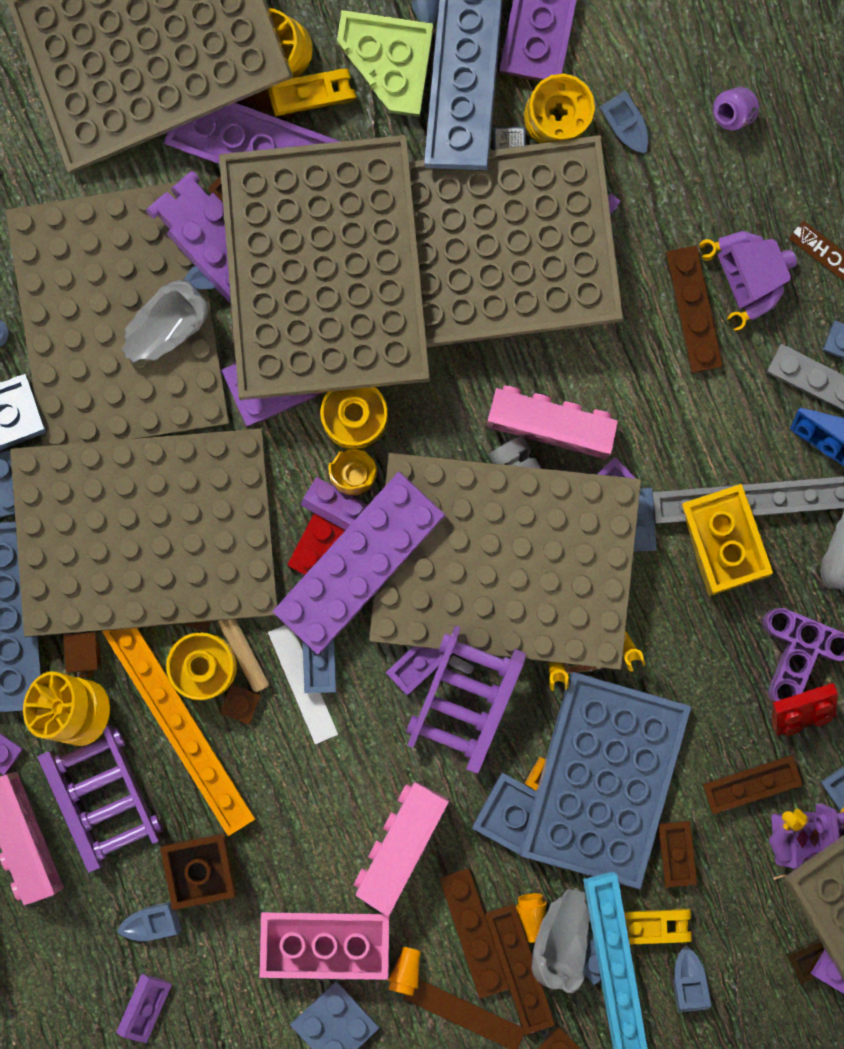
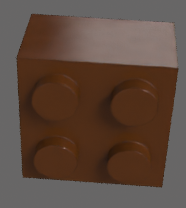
[160,832,238,910]

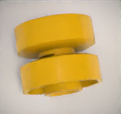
[269,8,313,79]
[321,387,388,450]
[166,633,237,700]
[23,672,110,746]

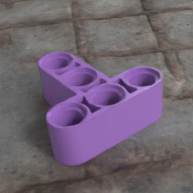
[762,608,844,703]

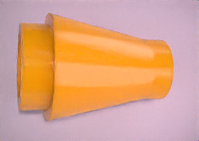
[516,893,547,943]
[387,947,421,996]

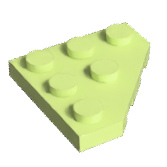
[337,10,433,117]

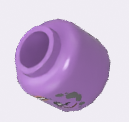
[713,87,759,131]

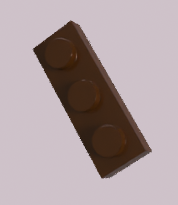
[702,755,803,815]

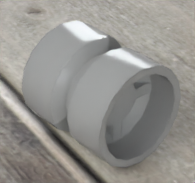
[488,435,542,469]

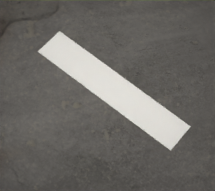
[268,625,338,744]

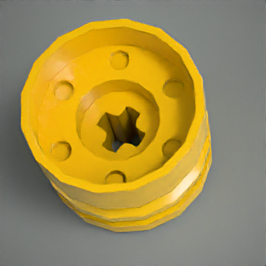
[523,73,595,144]

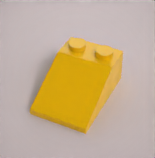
[681,484,773,597]

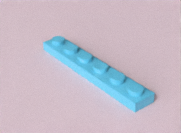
[583,872,648,1049]

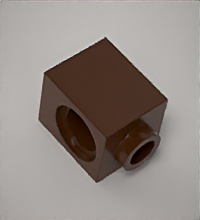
[63,632,102,678]

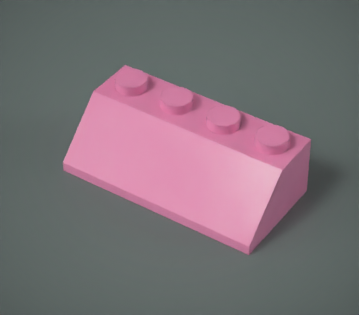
[486,385,618,460]
[0,771,64,906]
[353,781,449,917]
[260,913,389,980]

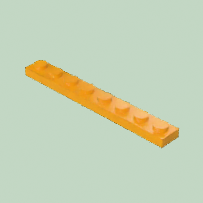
[102,628,256,836]

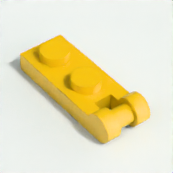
[268,68,357,116]
[624,908,692,944]

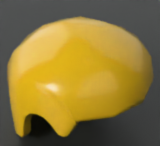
[328,449,377,496]

